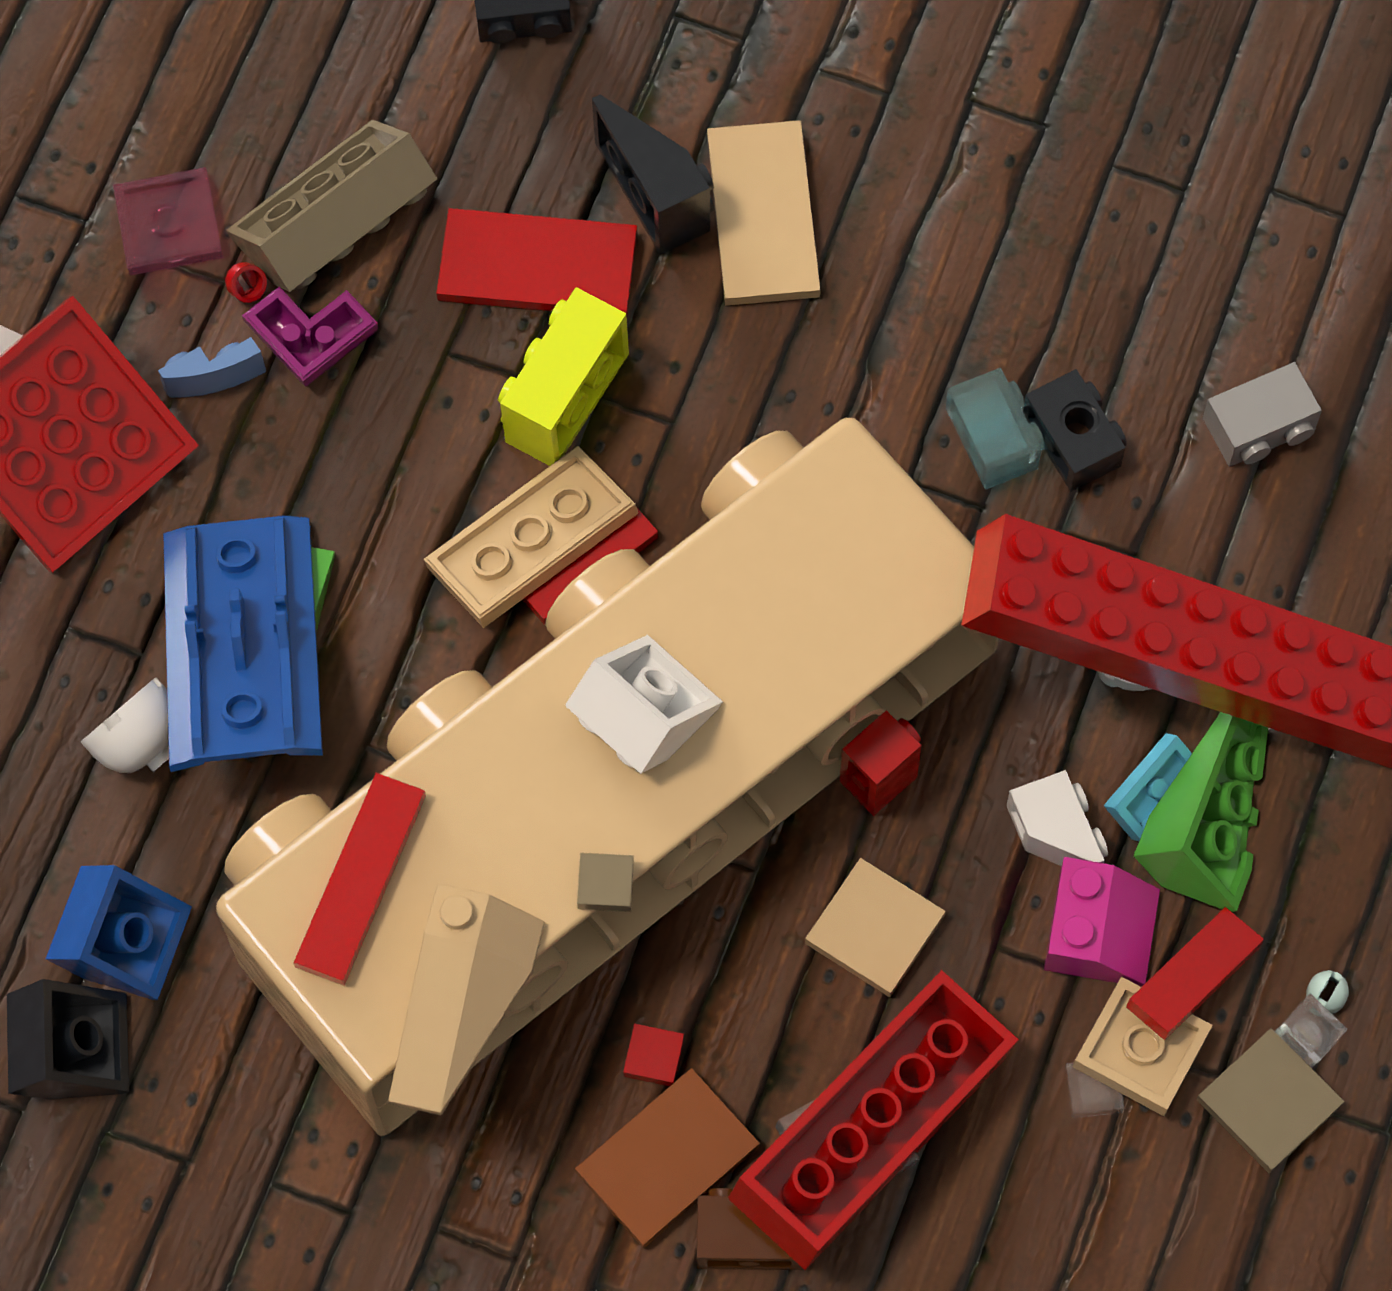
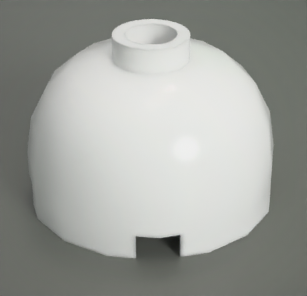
[81,677,169,773]

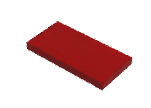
[436,208,637,315]

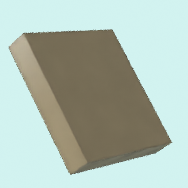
[1196,1028,1345,1174]

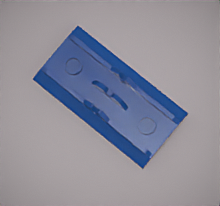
[163,516,323,772]

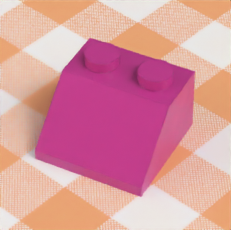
[1044,857,1160,987]

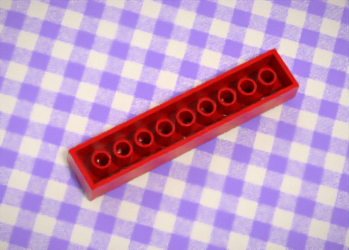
[961,514,1392,768]

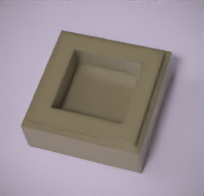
[577,853,634,912]

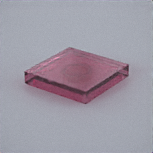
[113,167,223,275]

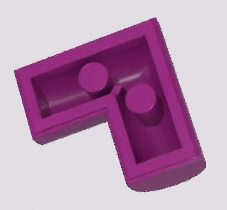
[242,287,378,387]

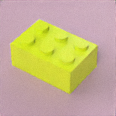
[498,287,629,466]

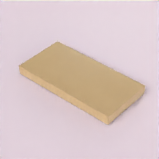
[707,120,820,306]
[424,446,638,628]

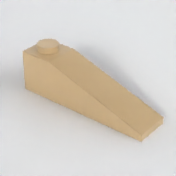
[388,883,545,1115]

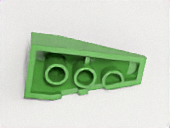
[1134,712,1268,912]

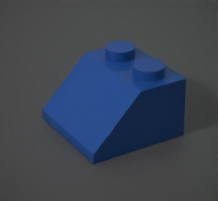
[46,865,192,1000]

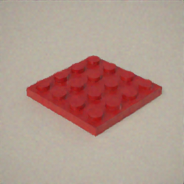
[0,296,199,572]

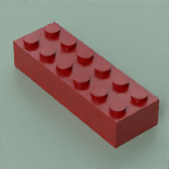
[728,970,1019,1270]

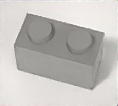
[1203,362,1322,467]

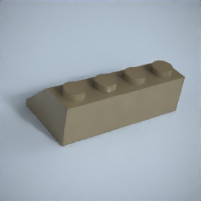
[226,120,438,292]

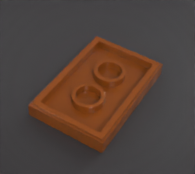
[575,1068,760,1249]

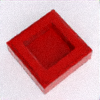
[623,1023,684,1086]

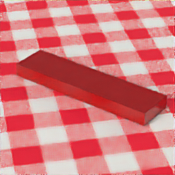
[293,773,426,986]

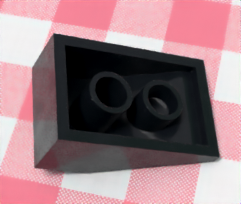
[592,94,714,255]

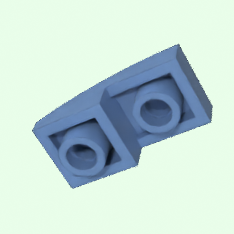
[158,337,266,398]

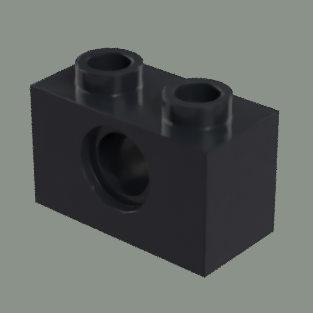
[1022,369,1127,492]

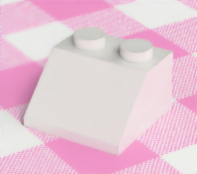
[565,635,723,774]

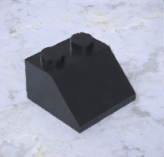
[474,0,572,44]
[7,979,129,1100]

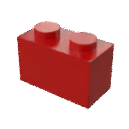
[839,710,921,816]

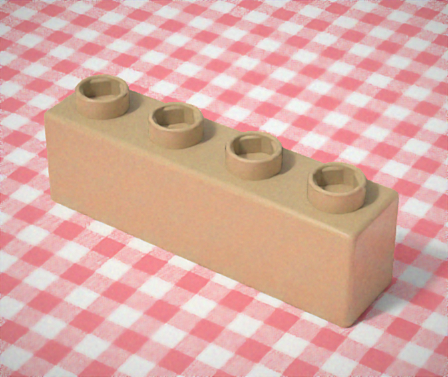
[216,417,999,1136]

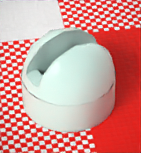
[1306,970,1349,1014]

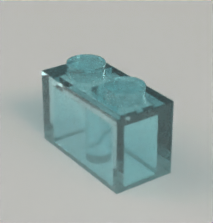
[945,368,1045,490]

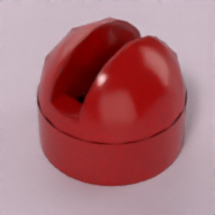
[225,262,267,303]

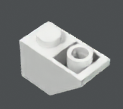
[1006,770,1108,866]

